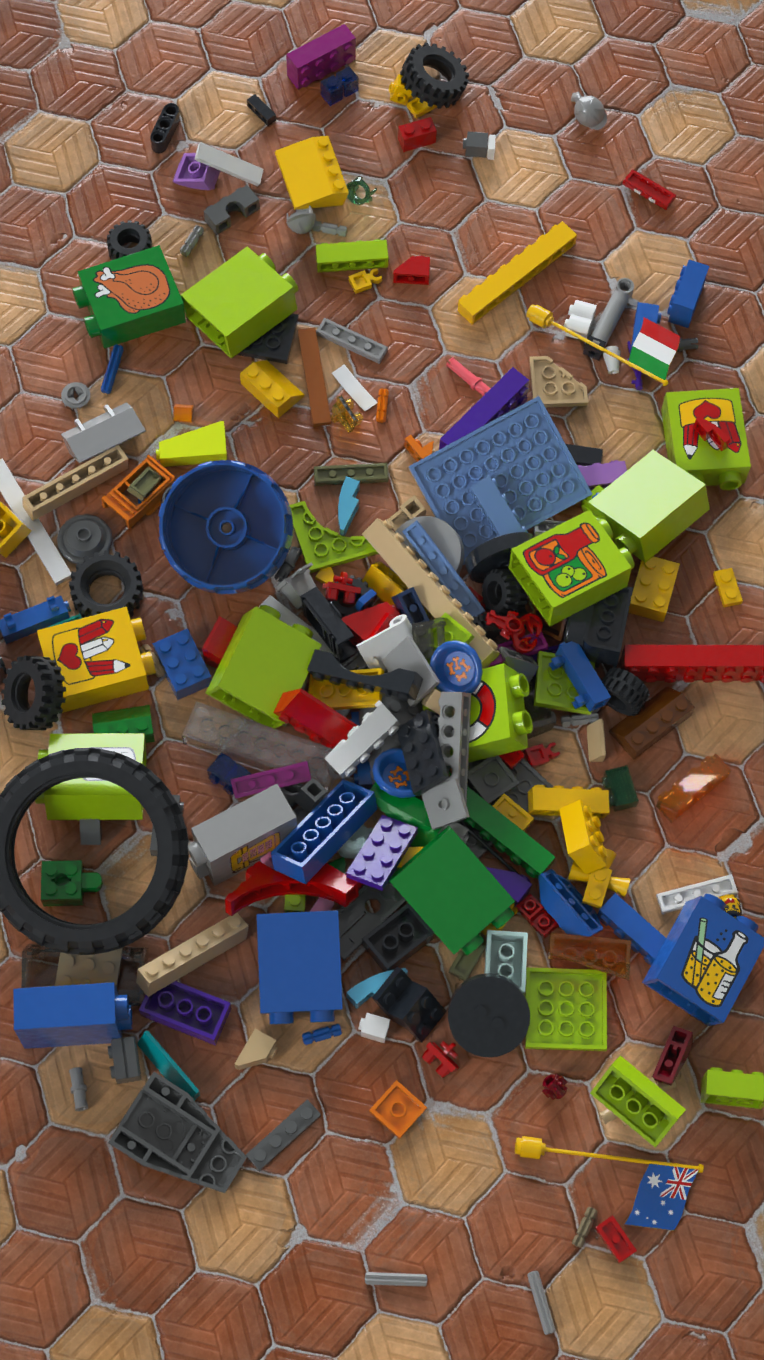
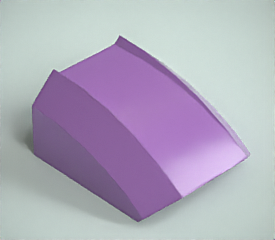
[173,153,221,190]

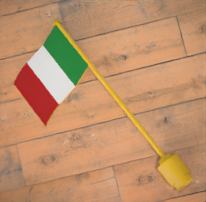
[526,304,680,386]

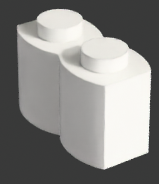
[564,300,597,339]

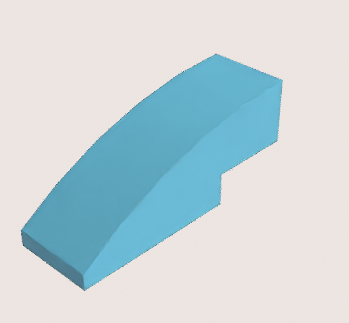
[338,476,360,536]
[346,968,408,1009]

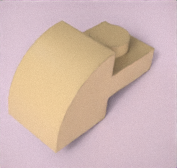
[387,495,426,531]

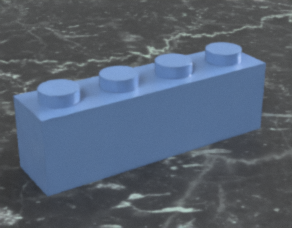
[468,476,528,537]

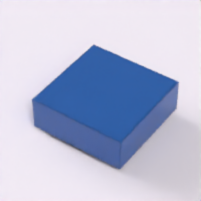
[355,589,377,612]

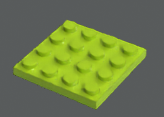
[525,967,607,1051]

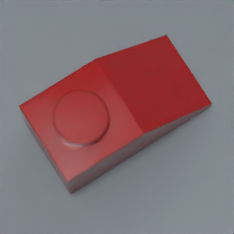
[393,255,430,285]

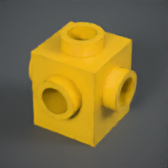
[388,74,413,106]

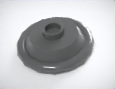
[57,514,113,565]

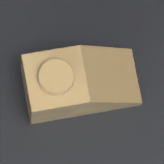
[235,1029,278,1070]

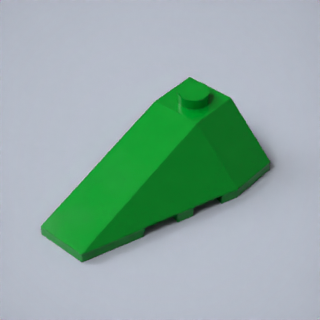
[370,782,442,847]

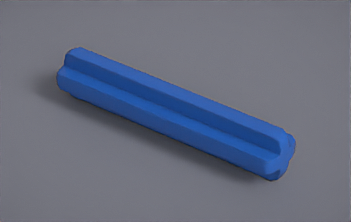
[101,344,124,394]

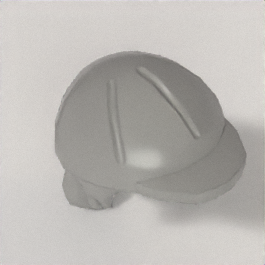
[571,91,607,130]
[286,205,316,234]

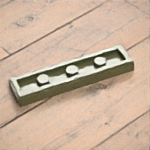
[314,463,388,486]

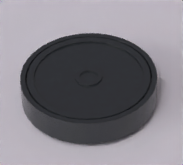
[465,532,535,583]
[448,973,530,1057]

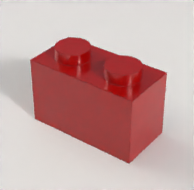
[398,117,437,152]

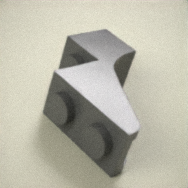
[280,778,327,814]

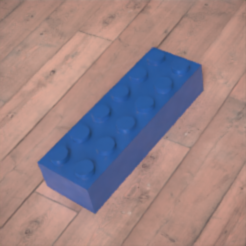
[271,779,377,884]

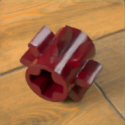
[542,1073,567,1100]

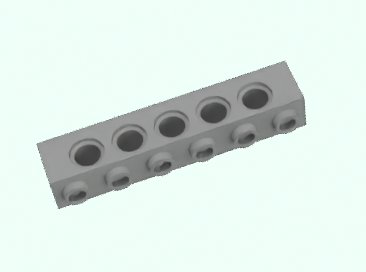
[436,692,471,803]

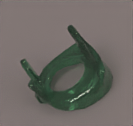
[346,176,377,205]

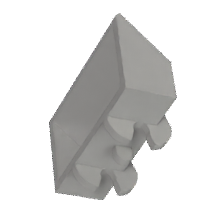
[61,402,146,464]

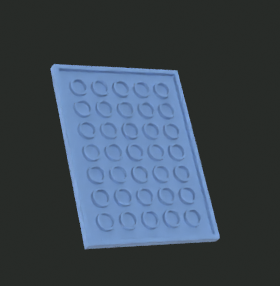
[408,396,592,565]

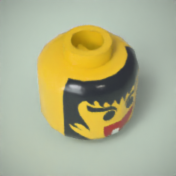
[719,895,742,919]

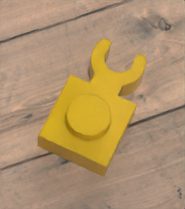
[348,268,382,294]

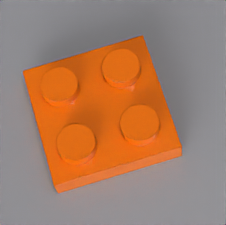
[369,1080,427,1139]

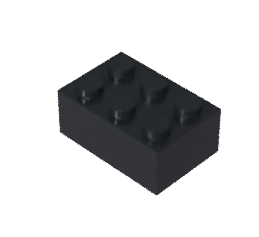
[362,903,434,972]

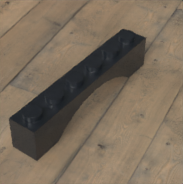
[307,649,423,701]

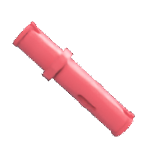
[446,357,491,396]

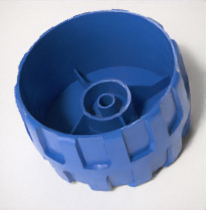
[158,460,293,594]

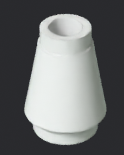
[603,346,621,374]

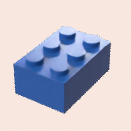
[667,260,709,328]
[152,628,212,700]

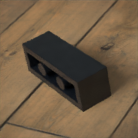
[247,94,276,126]

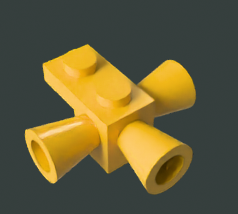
[568,848,631,908]

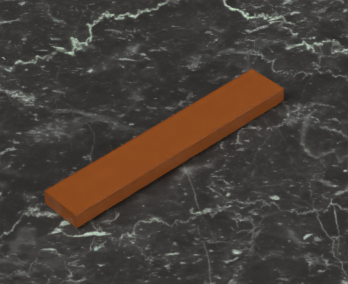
[297,327,331,427]

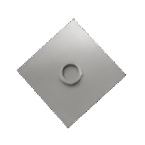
[421,779,470,830]

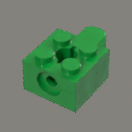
[41,860,103,907]

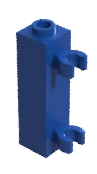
[0,596,71,644]
[549,641,611,712]

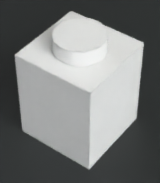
[358,1013,390,1043]

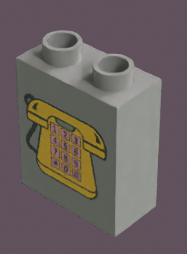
[188,784,297,886]

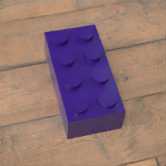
[139,981,232,1046]

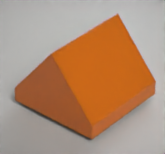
[173,404,194,423]

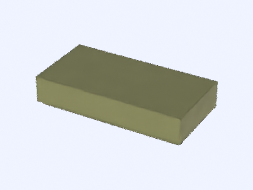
[127,466,163,501]
[449,944,486,981]

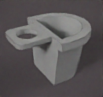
[275,562,316,610]

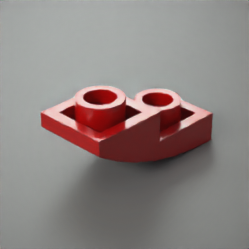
[516,894,559,939]

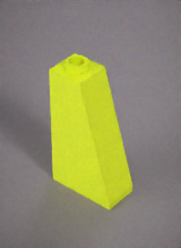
[156,421,227,467]

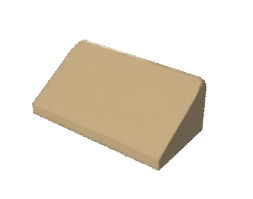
[587,719,606,762]

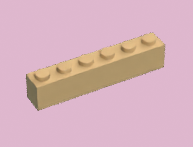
[22,445,128,521]
[136,913,249,997]

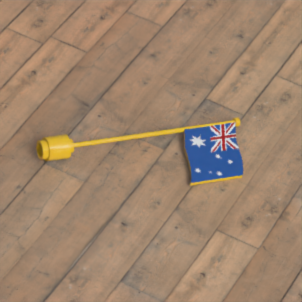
[515,1136,704,1231]

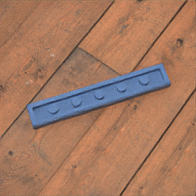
[402,520,486,617]

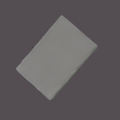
[382,636,440,707]

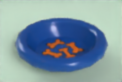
[430,640,483,694]
[372,748,416,798]

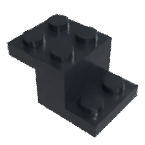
[372,967,447,1043]

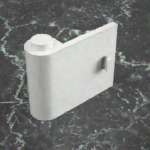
[356,614,420,674]

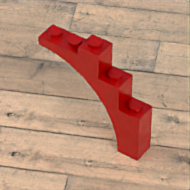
[225,861,359,916]

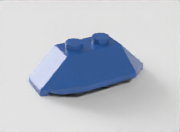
[538,869,603,937]

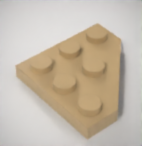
[529,356,588,408]

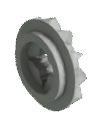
[61,382,90,410]

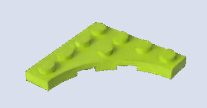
[290,501,379,573]

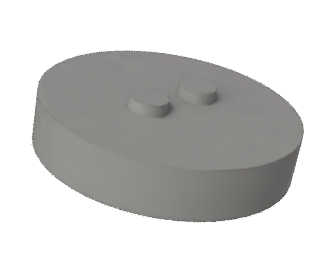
[390,516,464,586]

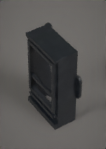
[300,587,357,663]

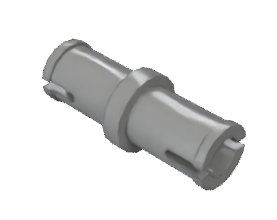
[69,1067,88,1111]

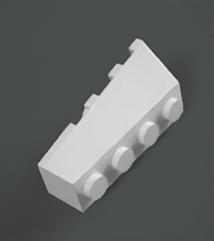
[324,700,400,778]

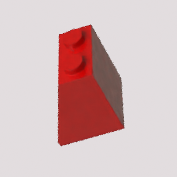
[342,601,400,650]
[202,616,237,668]

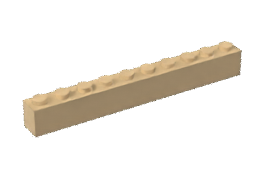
[362,518,501,669]

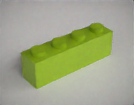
[316,239,389,273]

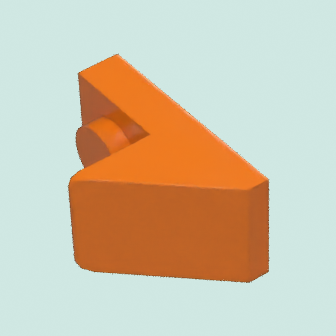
[404,435,434,462]

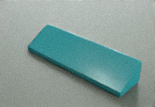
[138,1030,200,1100]

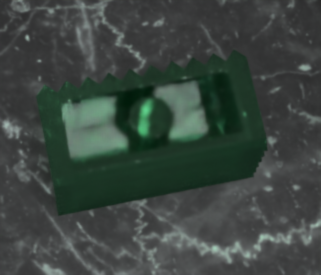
[602,765,639,812]

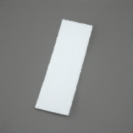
[332,364,378,411]

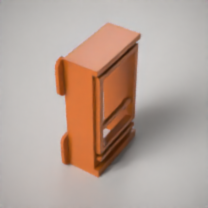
[101,454,176,529]

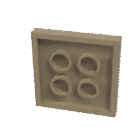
[55,947,124,989]

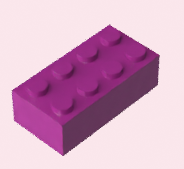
[286,24,356,90]

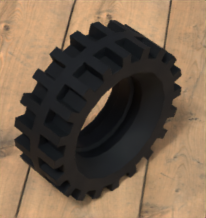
[400,43,469,109]
[69,550,143,618]
[1,655,66,731]

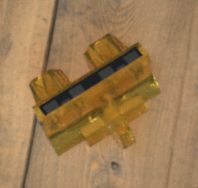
[331,395,363,433]

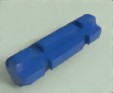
[302,1024,342,1045]

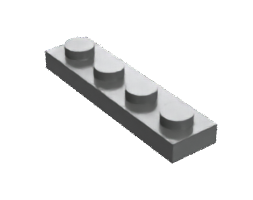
[246,1099,321,1172]

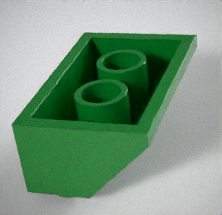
[92,705,155,743]

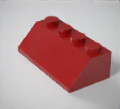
[273,688,358,752]

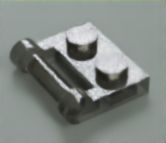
[412,617,446,661]

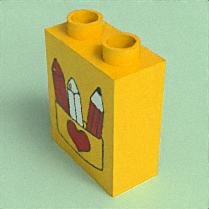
[37,607,156,713]

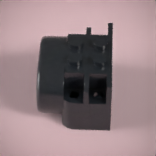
[563,586,633,668]

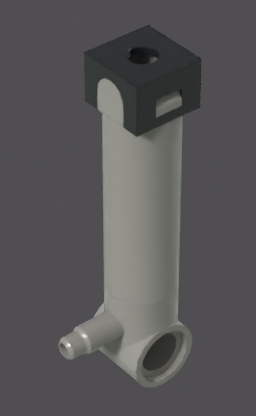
[583,278,639,361]

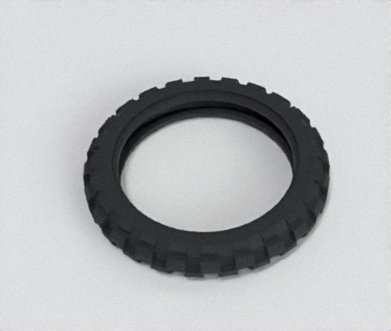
[0,748,189,955]

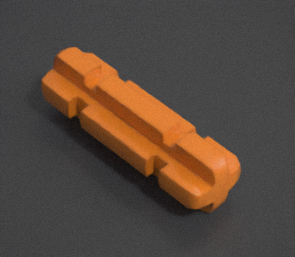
[376,388,389,423]

